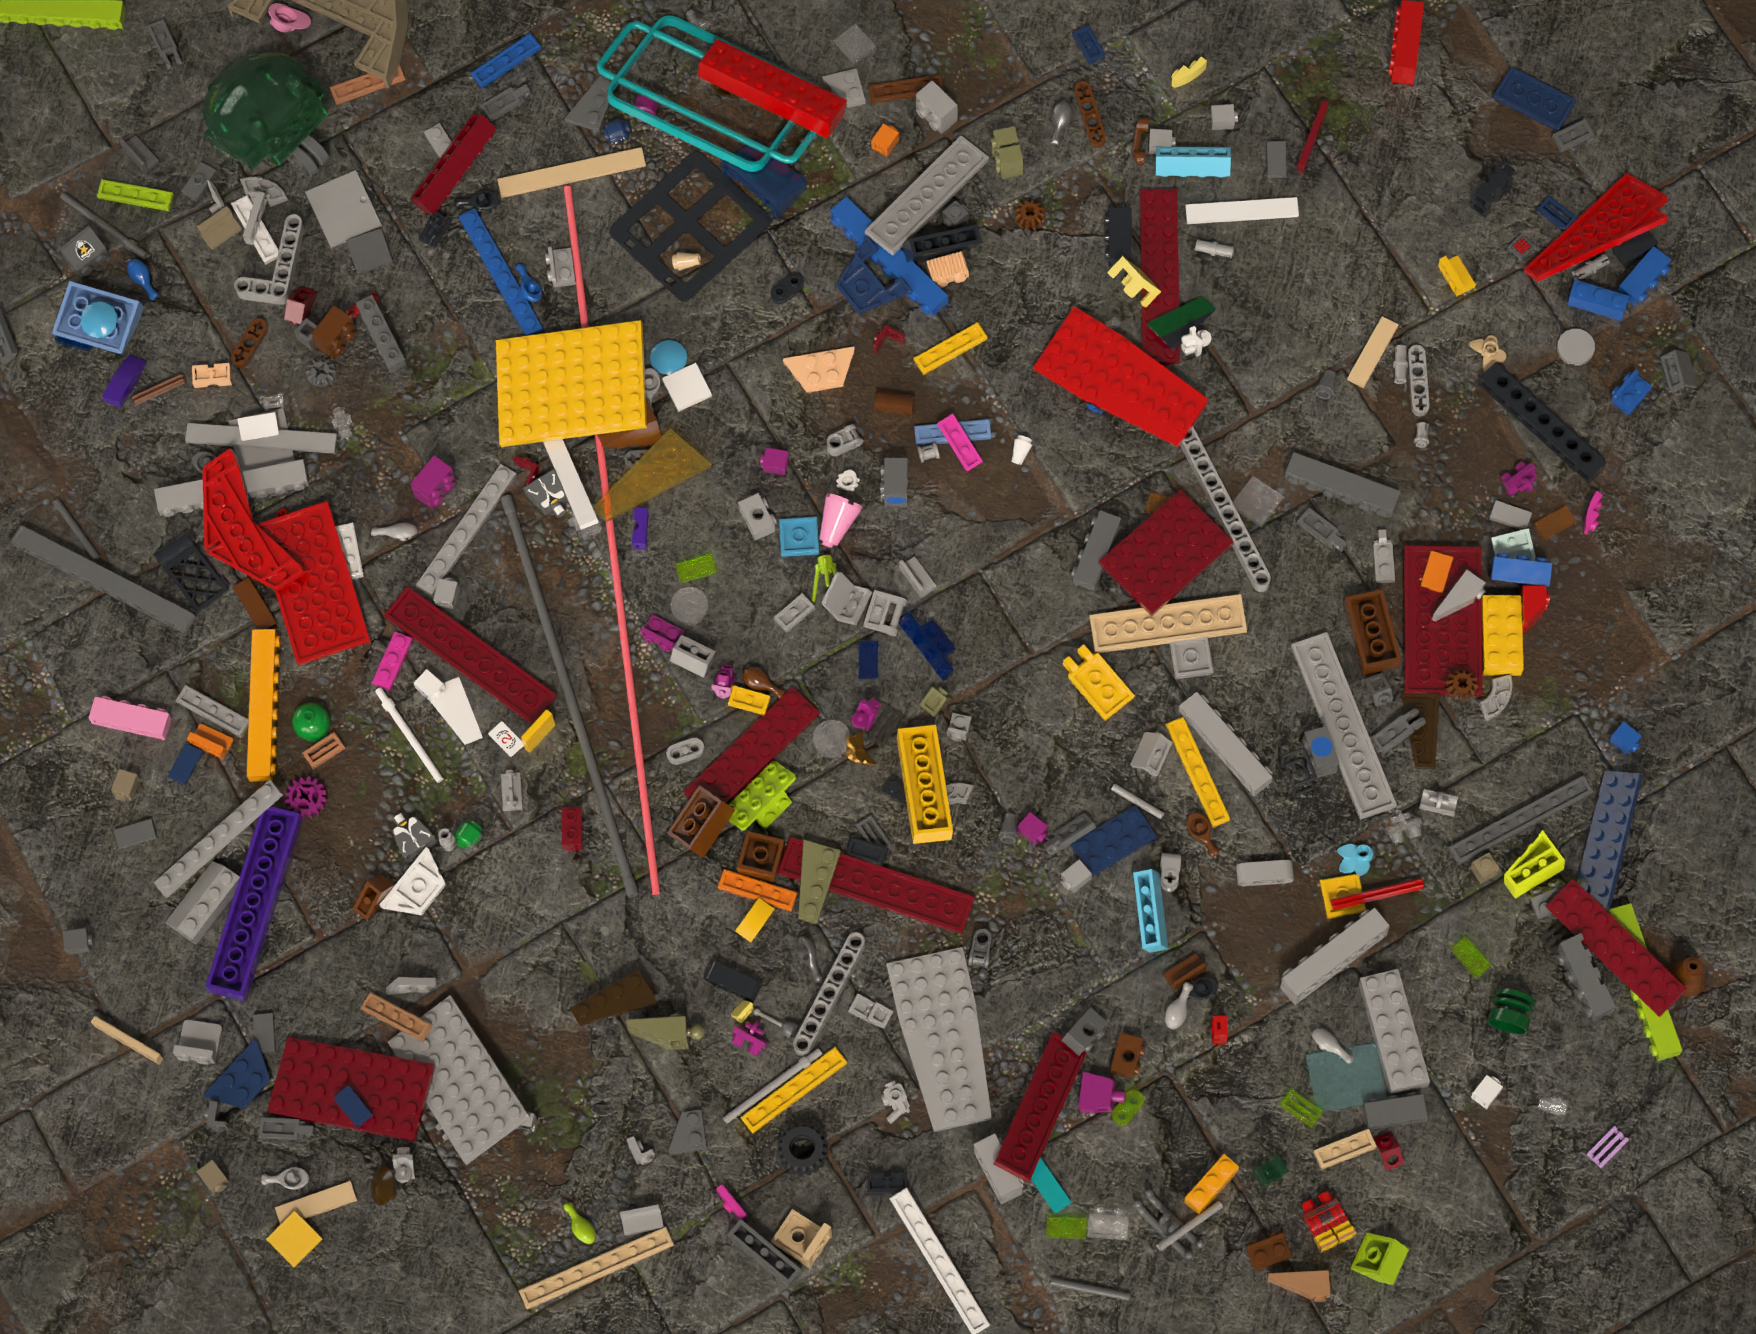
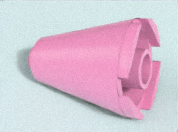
[819,493,862,548]

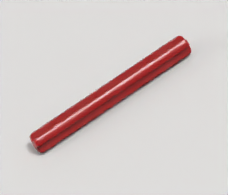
[1331,878,1424,910]

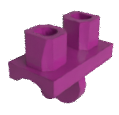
[1501,461,1537,496]
[711,664,737,698]
[851,698,881,732]
[732,1021,770,1056]

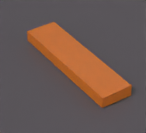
[718,869,798,912]

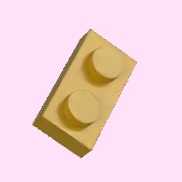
[728,686,771,715]

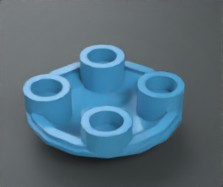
[80,301,118,338]
[650,340,687,375]

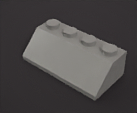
[165,861,240,945]

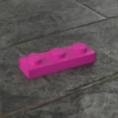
[937,414,983,472]
[372,632,413,691]

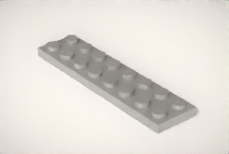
[865,136,989,256]

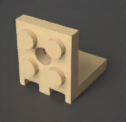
[770,1209,832,1269]

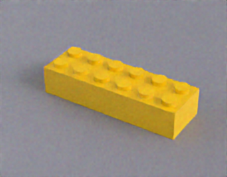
[897,725,953,844]

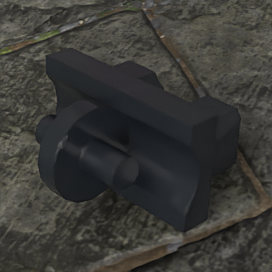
[419,211,452,248]

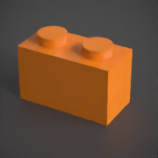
[1420,551,1453,593]

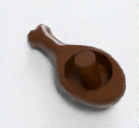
[742,667,786,699]
[1186,812,1219,857]

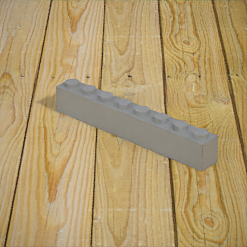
[154,459,309,517]

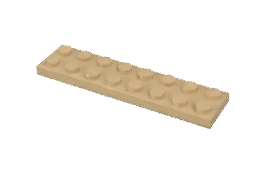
[1089,594,1247,653]

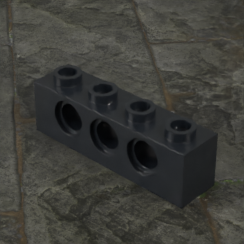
[902,225,982,262]

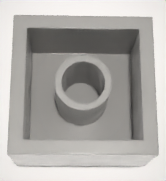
[916,81,958,134]

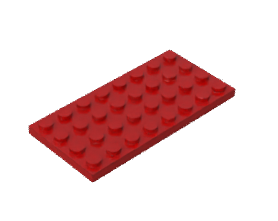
[257,501,371,666]

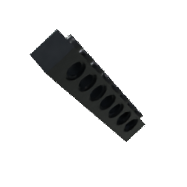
[1478,362,1607,484]

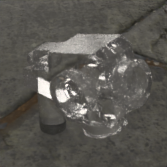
[331,407,353,441]

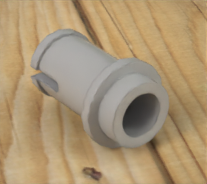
[1414,422,1429,448]

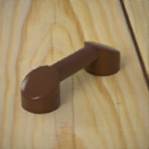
[1132,117,1149,166]

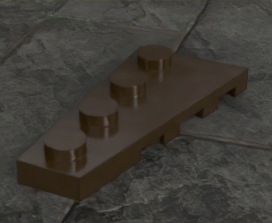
[1401,693,1440,770]
[570,969,658,1026]

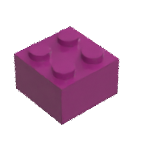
[410,456,456,510]

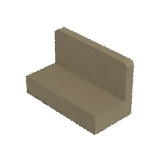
[197,206,242,250]

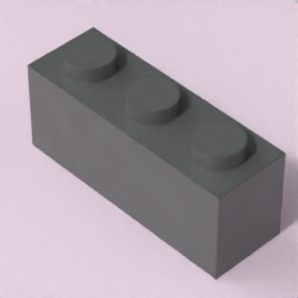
[1363,1092,1428,1130]

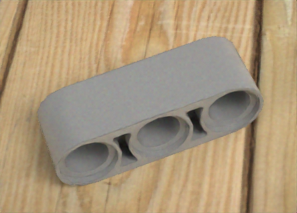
[1236,860,1294,886]

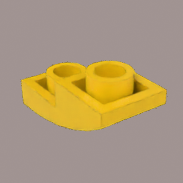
[735,898,774,942]

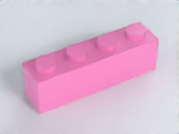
[89,696,172,740]

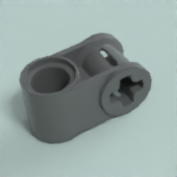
[968,929,991,969]

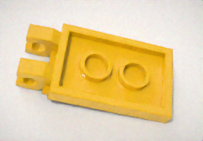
[1062,644,1135,721]

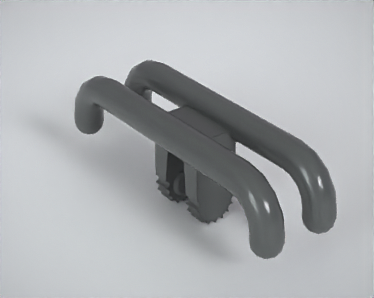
[1134,1189,1205,1260]

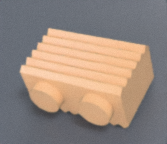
[926,251,969,288]

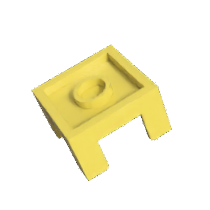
[1107,256,1161,308]

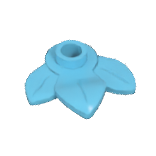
[1337,844,1373,876]

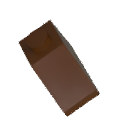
[353,873,394,920]

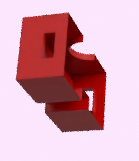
[1211,1016,1228,1045]

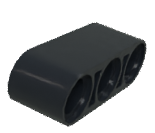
[703,961,762,1003]

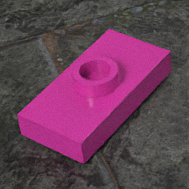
[716,1184,747,1221]

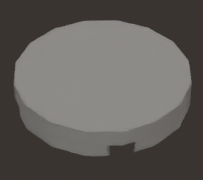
[1557,329,1595,366]

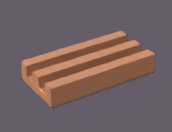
[302,732,345,769]

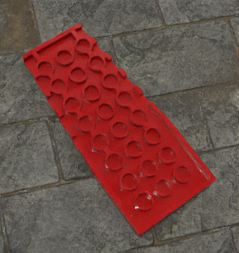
[1033,306,1209,448]

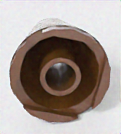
[1668,957,1706,998]

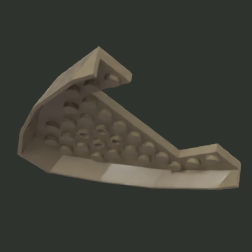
[227,0,409,88]

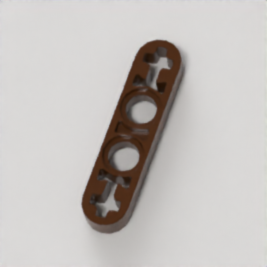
[1074,81,1106,149]

